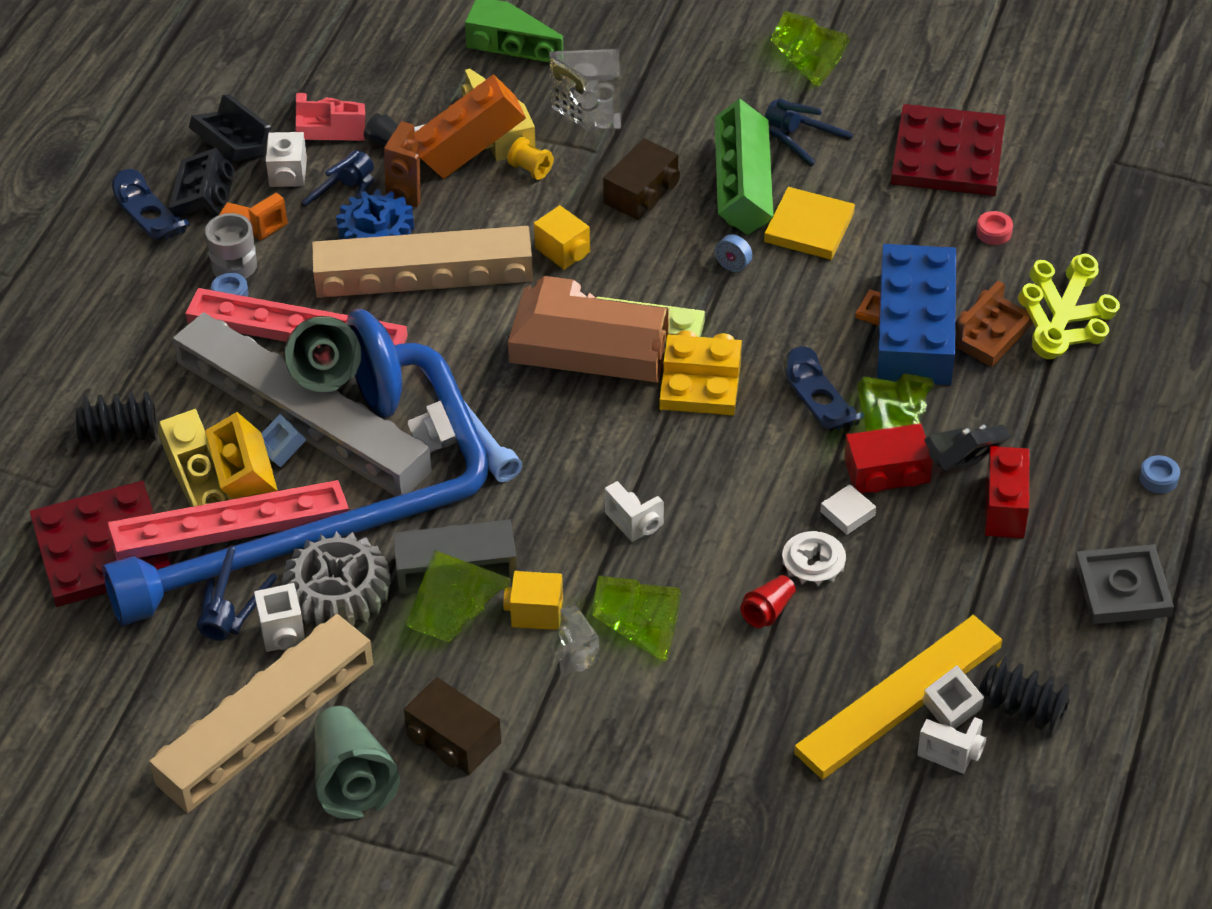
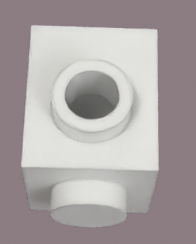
[266,132,307,187]
[254,583,305,652]

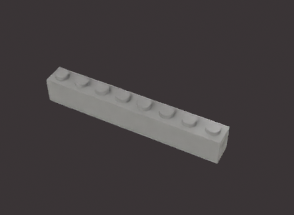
[173,312,432,496]

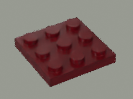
[891,104,1006,196]
[29,480,170,607]

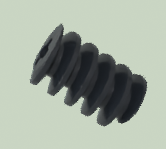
[76,391,157,444]
[978,656,1070,736]

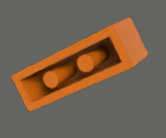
[415,74,526,179]

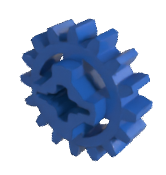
[336,190,415,240]

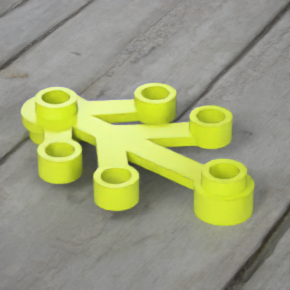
[1018,254,1120,359]

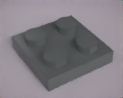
[1075,544,1174,624]

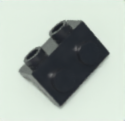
[188,94,271,162]

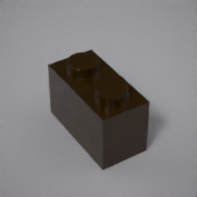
[603,138,680,220]
[404,677,502,775]

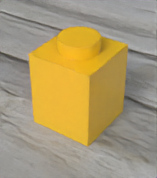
[534,205,590,270]
[503,571,563,630]

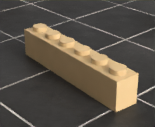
[312,226,533,298]
[149,614,374,813]

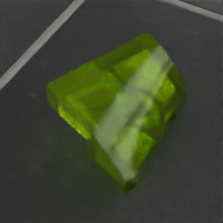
[771,11,850,86]
[856,373,934,431]
[406,550,511,642]
[592,576,682,661]

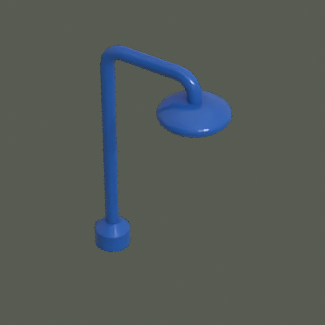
[102,308,489,626]

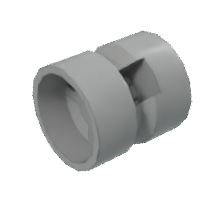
[205,213,257,279]

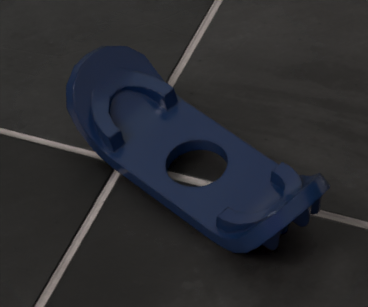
[112,168,190,241]
[784,346,865,431]

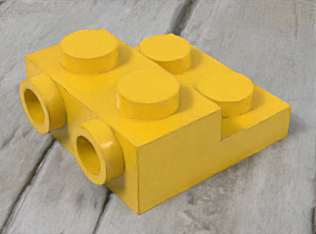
[660,330,742,416]

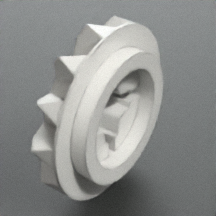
[782,531,846,587]

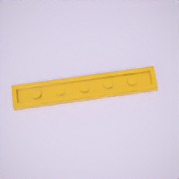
[794,615,1002,780]

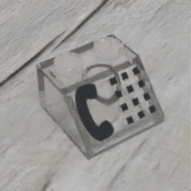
[549,49,621,130]

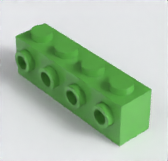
[715,98,773,236]

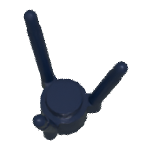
[765,98,853,165]
[301,150,374,207]
[197,546,277,641]

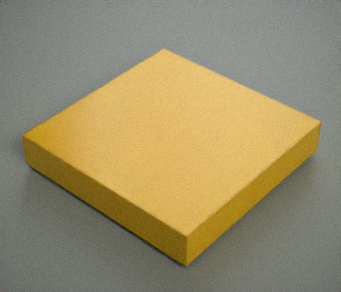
[764,187,855,260]

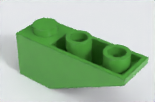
[465,0,564,64]

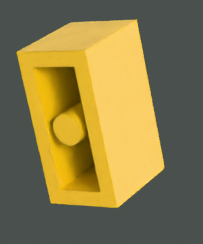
[205,412,278,499]

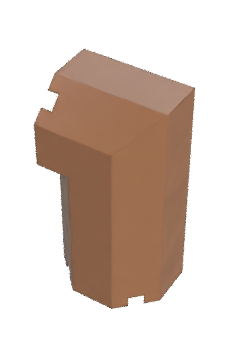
[508,276,670,382]

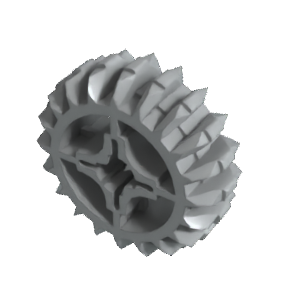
[282,531,391,627]

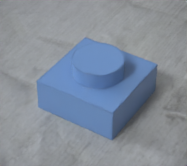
[262,414,307,467]

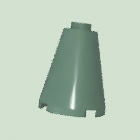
[284,316,361,392]
[314,706,400,819]

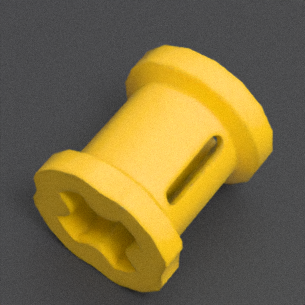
[507,137,554,180]

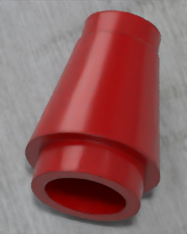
[740,575,796,628]

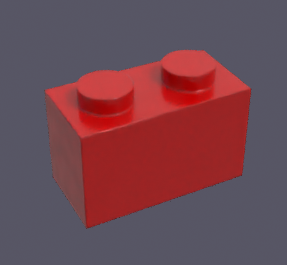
[844,423,933,493]
[985,446,1030,538]

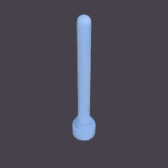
[420,368,522,482]

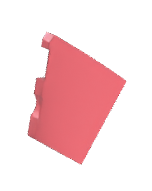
[296,93,365,141]

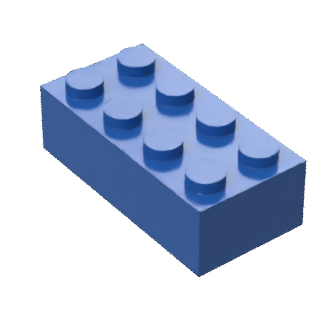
[876,244,956,385]

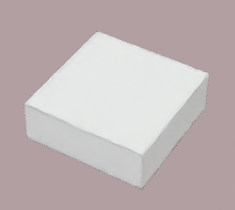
[820,484,876,535]

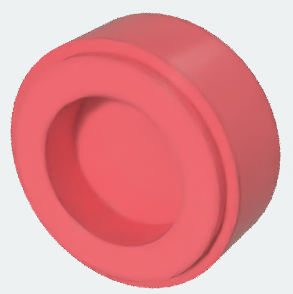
[976,211,1013,245]

